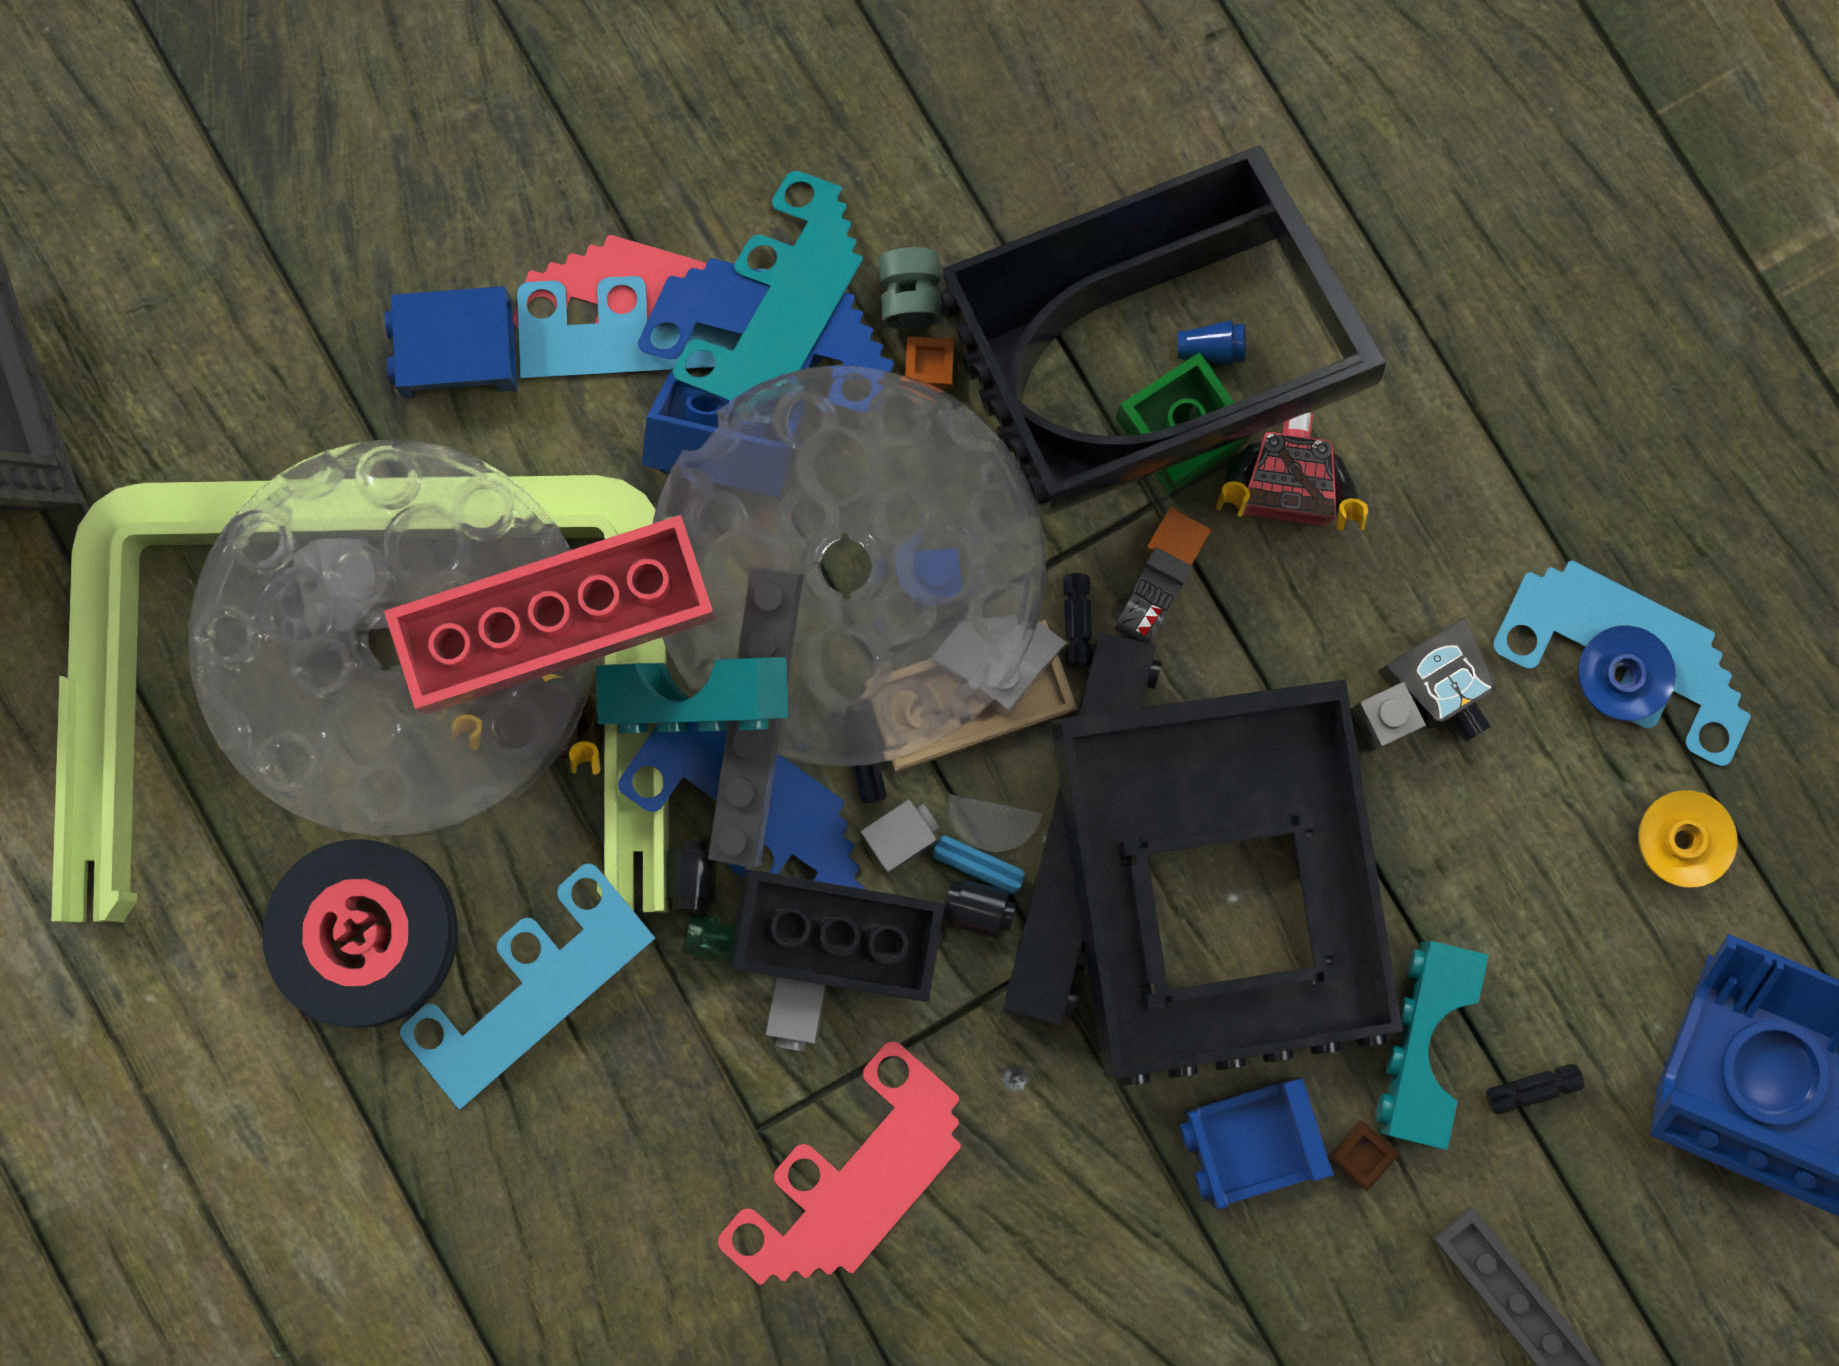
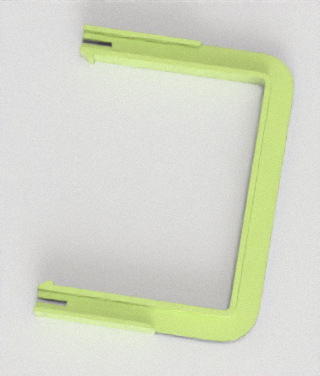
[51,475,670,923]

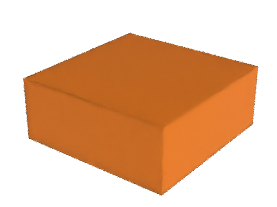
[905,336,954,389]
[1145,507,1212,565]

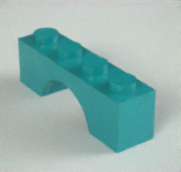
[596,657,789,734]
[1375,941,1489,1150]

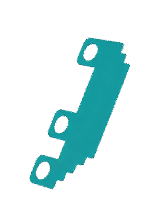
[673,171,863,406]

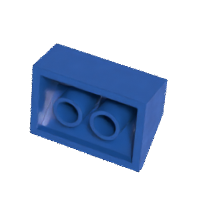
[641,371,807,497]

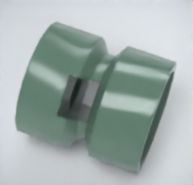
[879,247,943,330]

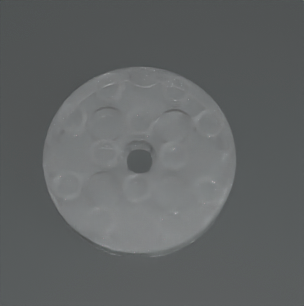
[653,366,1046,766]
[189,440,595,838]

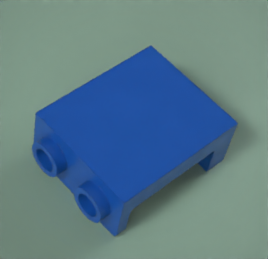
[385,286,518,398]
[1179,1077,1333,1210]

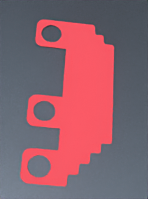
[513,235,707,327]
[718,1041,961,1285]

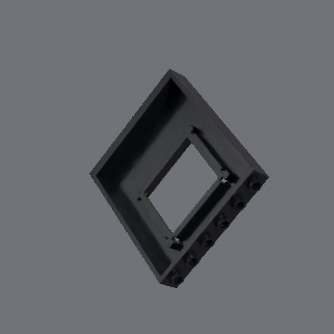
[1051,679,1403,1086]

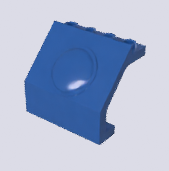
[1650,934,1839,1216]

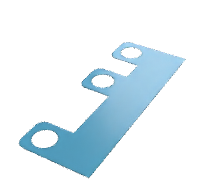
[517,269,767,378]
[400,864,655,1110]

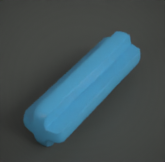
[932,835,1025,894]

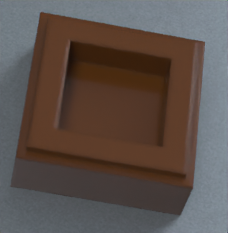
[1327,1120,1400,1191]

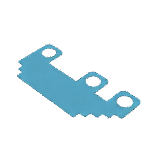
[1494,560,1751,766]

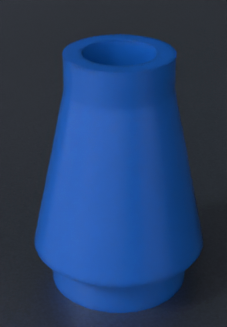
[1178,319,1246,367]

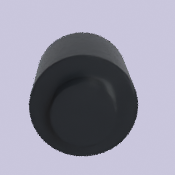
[667,841,717,911]
[943,880,1017,938]

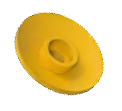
[1638,790,1737,888]

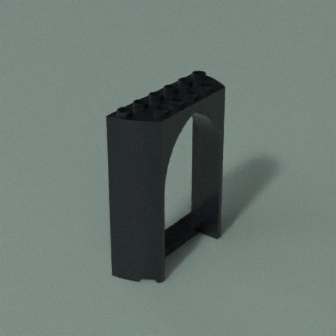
[939,145,1386,516]

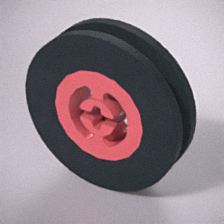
[263,839,458,1027]

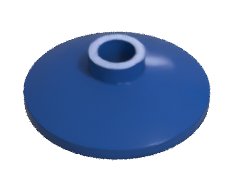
[1578,625,1676,721]

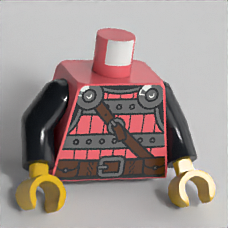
[1215,413,1368,531]

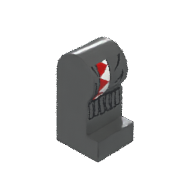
[1114,547,1193,644]

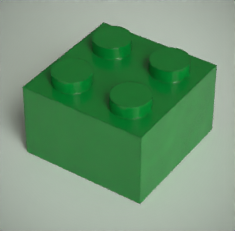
[1116,352,1251,495]

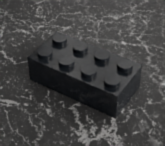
[727,869,945,1002]

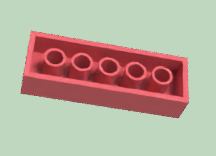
[384,515,716,715]

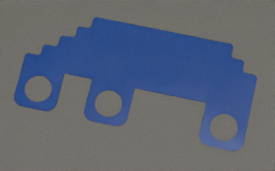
[638,258,894,412]
[618,721,866,890]

